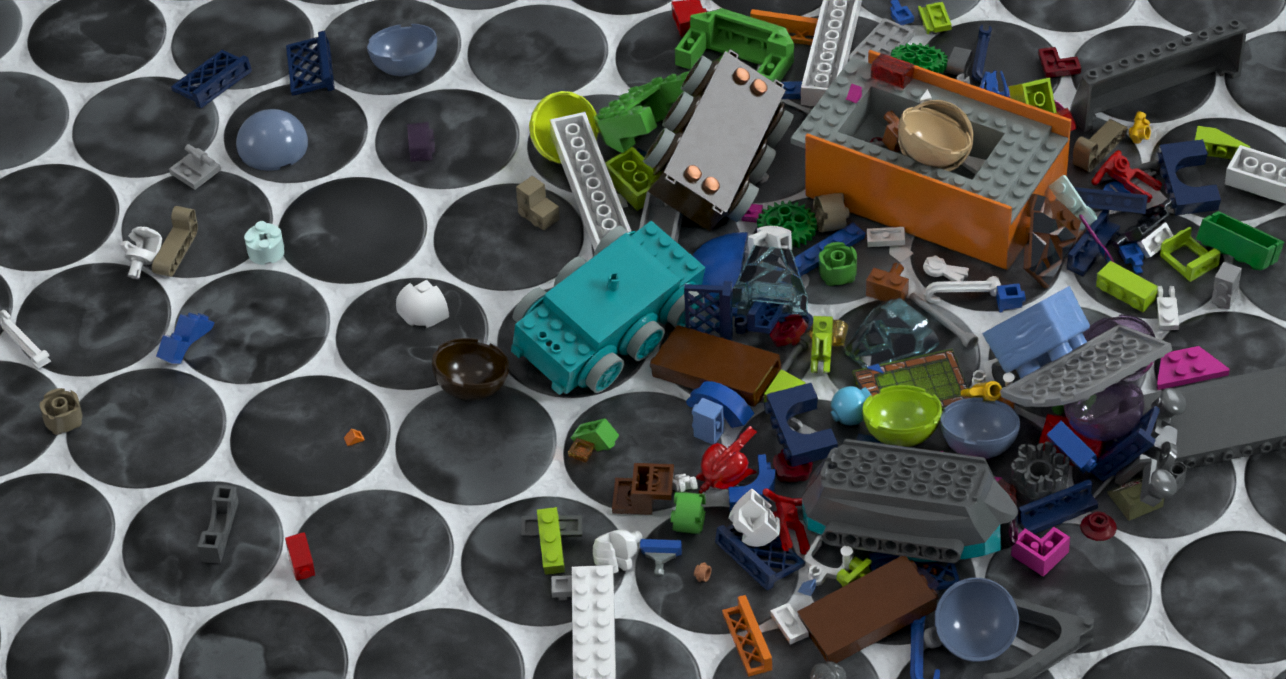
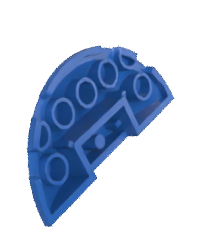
[692,232,748,316]

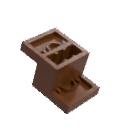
[612,463,674,515]

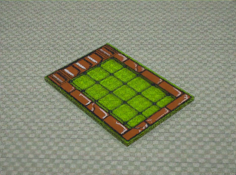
[852,349,971,411]

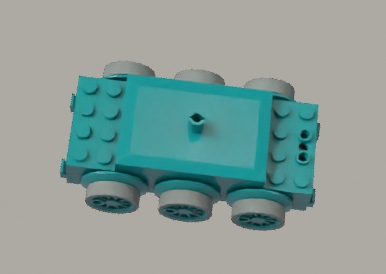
[511,221,705,395]

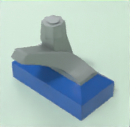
[640,539,682,576]

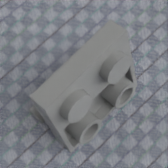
[169,144,221,190]

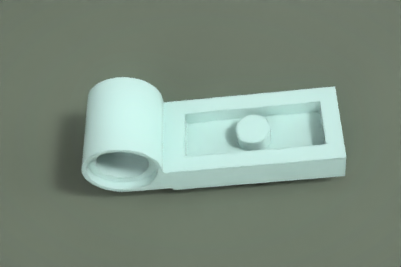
[1049,175,1097,231]

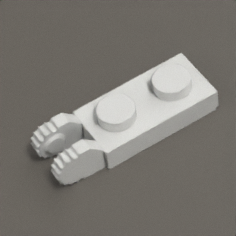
[1156,286,1179,330]
[673,474,697,492]

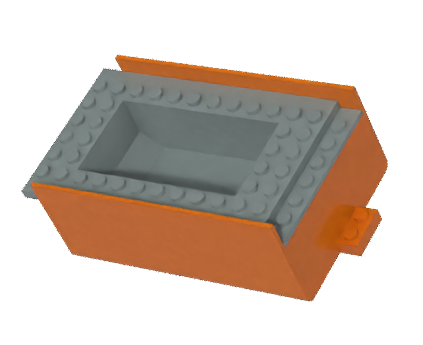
[791,50,1071,270]

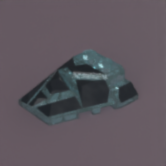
[732,245,808,316]
[843,298,939,369]

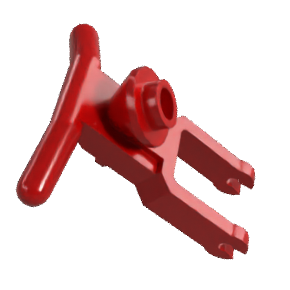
[1091,150,1163,203]
[763,488,810,555]

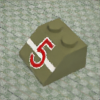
[1107,477,1164,521]

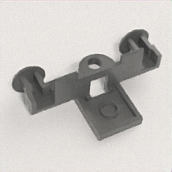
[1115,388,1186,507]

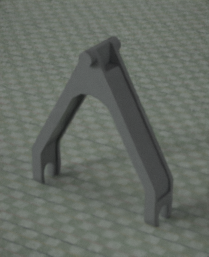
[982,598,1094,679]

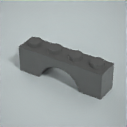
[198,485,239,564]

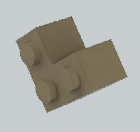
[516,176,560,231]

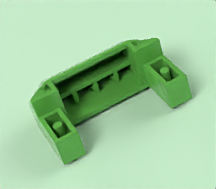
[675,8,794,82]
[594,71,690,153]

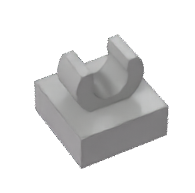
[551,575,572,601]

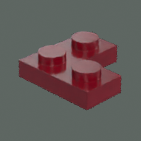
[1038,47,1081,78]

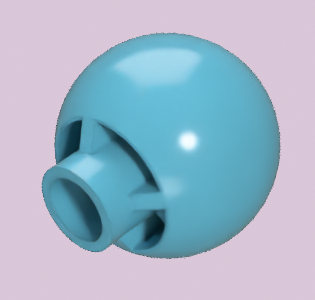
[830,386,871,426]

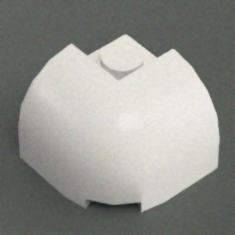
[744,226,792,276]
[396,280,449,328]
[729,489,780,547]

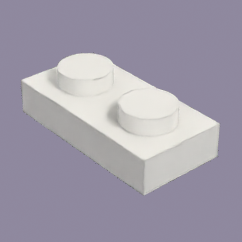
[1137,222,1174,258]
[867,227,905,247]
[770,603,809,644]

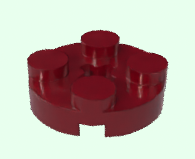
[770,314,808,347]
[773,449,813,482]

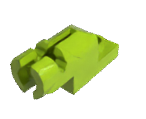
[811,316,833,374]

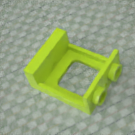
[1160,227,1220,282]

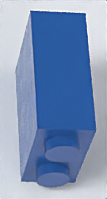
[1047,421,1097,474]

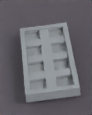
[847,18,914,63]

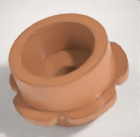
[694,562,711,582]

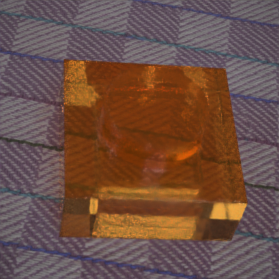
[568,438,595,462]

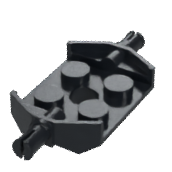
[1112,199,1172,248]

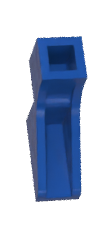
[156,312,215,364]

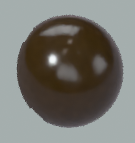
[432,338,509,401]

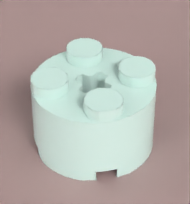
[244,221,284,265]

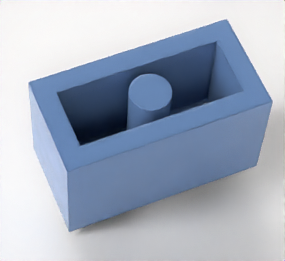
[692,398,724,444]

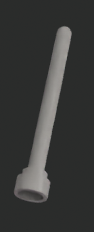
[909,293,979,350]

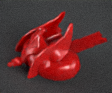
[696,426,757,494]

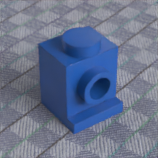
[996,284,1026,313]

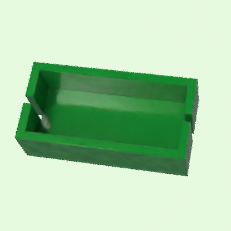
[1196,211,1284,270]

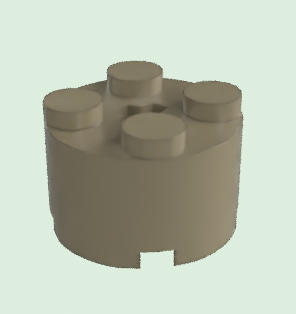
[813,193,849,232]
[40,388,82,435]

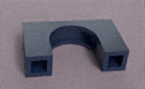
[1156,139,1221,216]
[764,383,838,467]

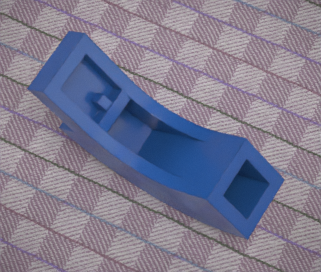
[686,381,755,428]
[728,454,775,512]

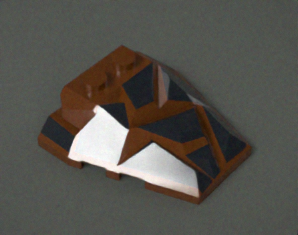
[1023,194,1081,288]

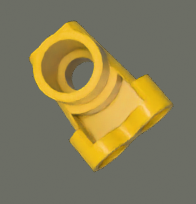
[1129,111,1151,144]

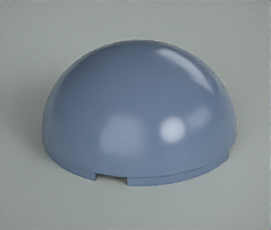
[367,24,437,77]
[236,109,308,171]
[940,398,1020,459]
[935,578,1019,662]

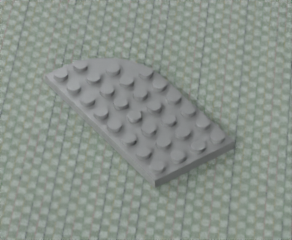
[1000,324,1172,407]

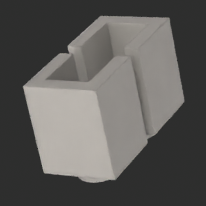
[1212,262,1242,309]

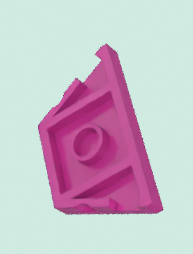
[1157,346,1229,390]

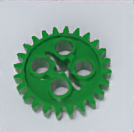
[890,43,948,73]
[757,200,817,248]

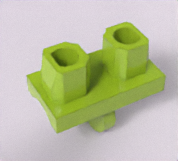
[836,556,872,587]

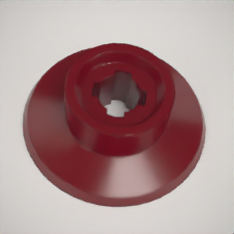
[1080,511,1117,541]

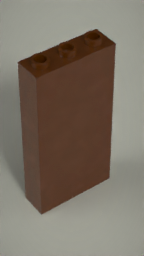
[650,325,781,407]
[797,556,939,663]

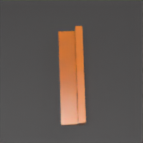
[750,9,818,45]
[722,595,772,677]

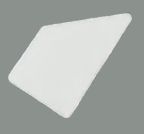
[889,245,913,262]

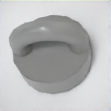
[923,627,942,648]

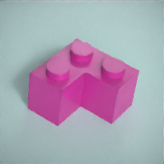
[1011,527,1070,577]

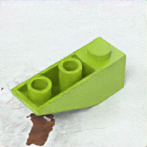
[1195,126,1250,159]

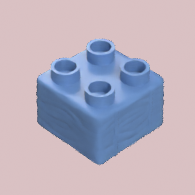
[982,286,1090,378]

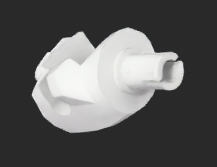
[120,226,162,279]
[593,530,643,573]

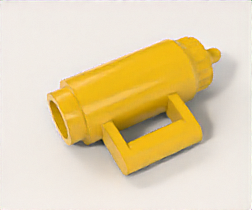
[961,381,1002,401]

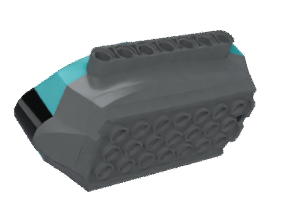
[802,439,1018,563]

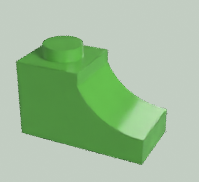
[571,418,619,452]

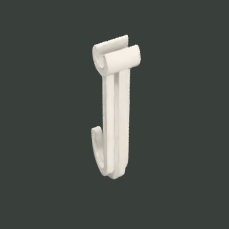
[924,276,1001,303]
[0,310,51,369]

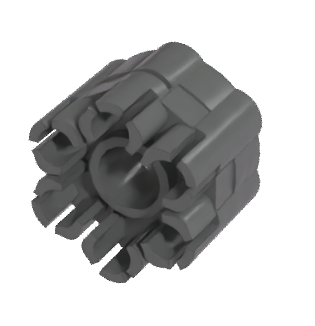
[1010,442,1069,507]

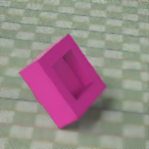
[742,204,763,223]

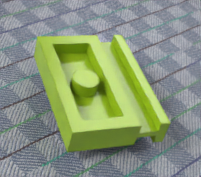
[918,2,952,34]

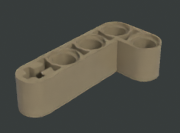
[1073,119,1127,172]
[152,206,198,277]

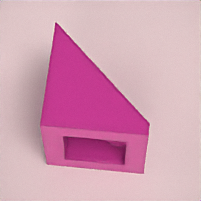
[846,84,862,103]

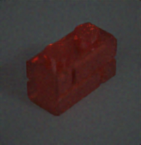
[871,53,915,89]

